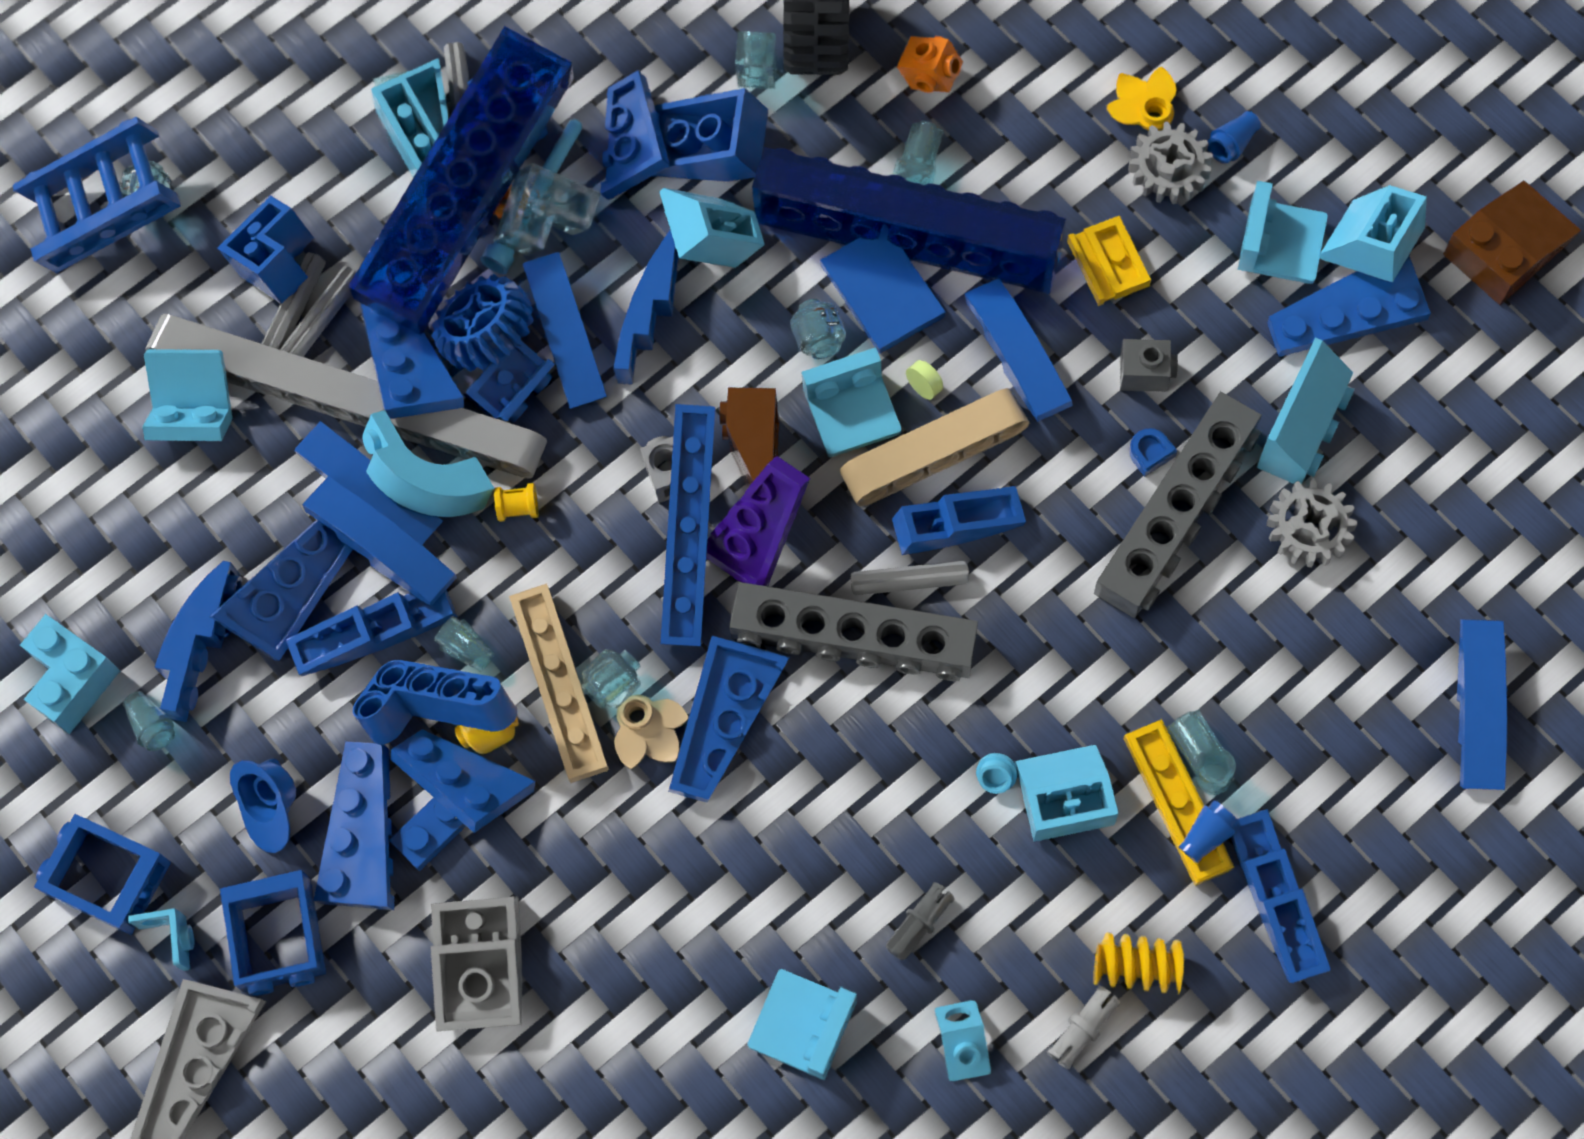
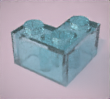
[494,163,601,255]

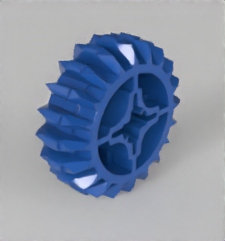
[431,274,534,372]

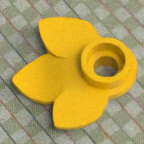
[1106,66,1176,131]

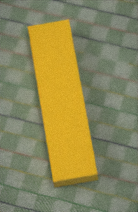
[1123,719,1234,886]

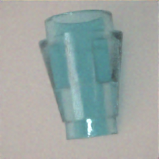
[434,616,495,672]
[123,691,175,751]

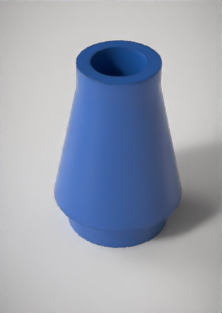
[1207,111,1261,163]
[1179,800,1240,864]

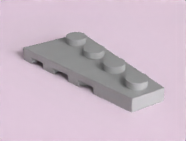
[130,979,266,1139]

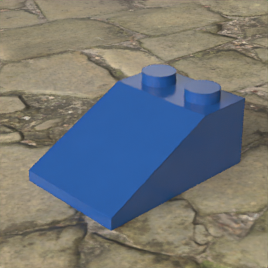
[653,88,769,182]

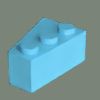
[371,58,459,199]

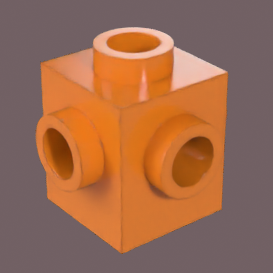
[897,36,963,93]

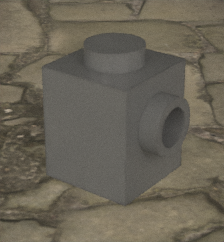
[1120,339,1178,392]

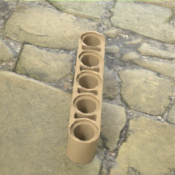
[839,388,1030,507]

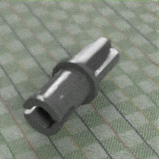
[886,882,955,961]

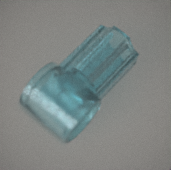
[890,120,943,200]
[1167,710,1236,795]

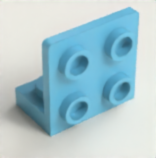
[1237,181,1328,284]
[801,347,901,457]
[142,349,233,441]
[747,969,857,1080]

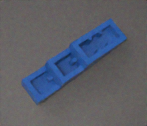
[613,230,679,385]
[522,252,607,409]
[965,278,1073,422]
[294,421,443,545]
[302,476,457,606]
[286,589,458,676]
[1457,619,1507,790]
[1231,809,1331,983]

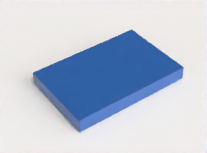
[820,224,945,354]

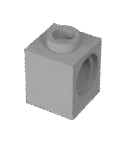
[640,436,673,503]

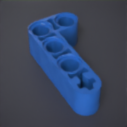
[353,660,518,744]

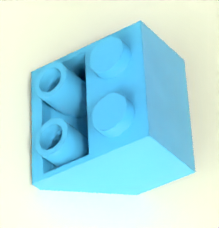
[1320,185,1427,283]
[659,188,765,268]
[1015,745,1119,842]

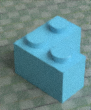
[20,614,120,734]

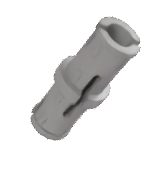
[1047,986,1121,1070]

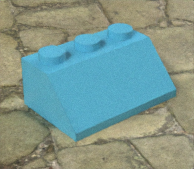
[1257,338,1355,484]

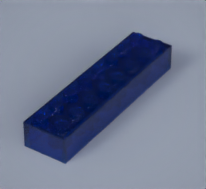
[348,26,574,335]
[752,147,1066,294]

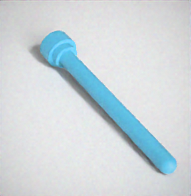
[480,120,582,275]

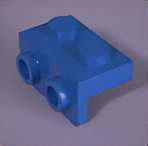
[463,340,555,423]

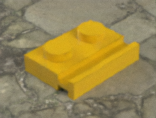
[1067,216,1151,306]

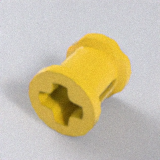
[494,483,539,522]

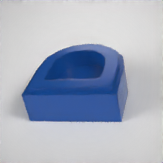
[1129,428,1178,477]

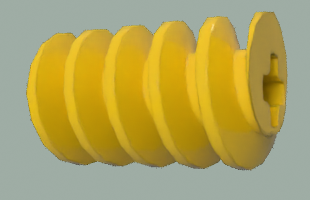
[1093,932,1184,994]

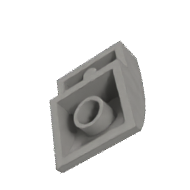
[431,896,522,1032]

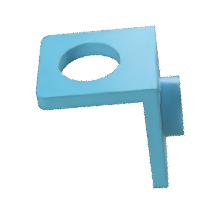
[128,908,194,971]
[934,1000,991,1081]

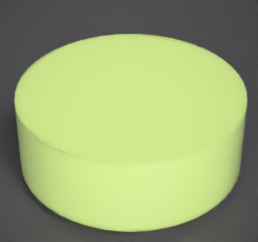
[906,360,943,400]

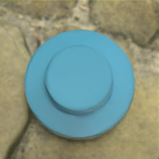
[976,753,1018,794]

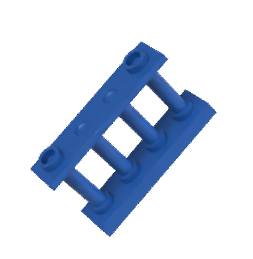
[12,116,181,273]

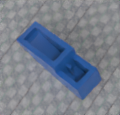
[892,486,1026,555]

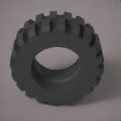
[783,0,849,75]

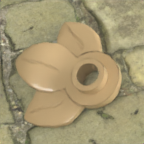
[614,695,689,769]

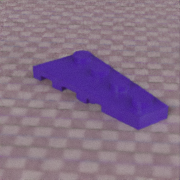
[706,456,810,587]

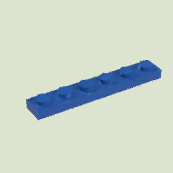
[660,404,715,647]

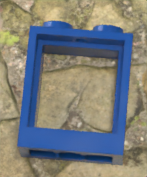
[34,814,171,936]
[220,870,326,996]

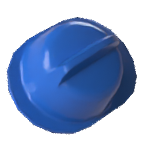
[230,759,296,853]

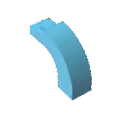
[362,410,494,517]

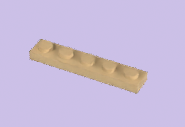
[509,583,609,783]

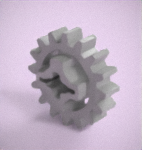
[1128,122,1213,204]
[1266,479,1357,568]

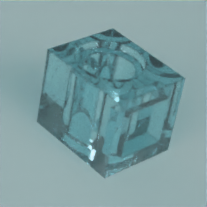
[735,31,778,89]

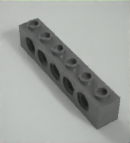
[1094,391,1262,618]
[729,582,978,681]

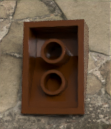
[1443,180,1581,305]
[719,387,780,487]

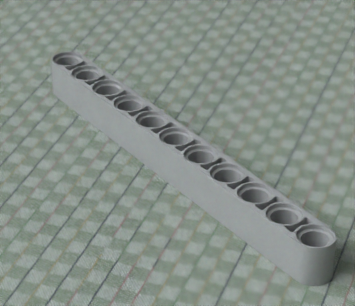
[145,314,547,478]

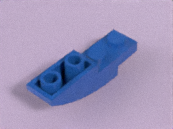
[155,561,243,722]

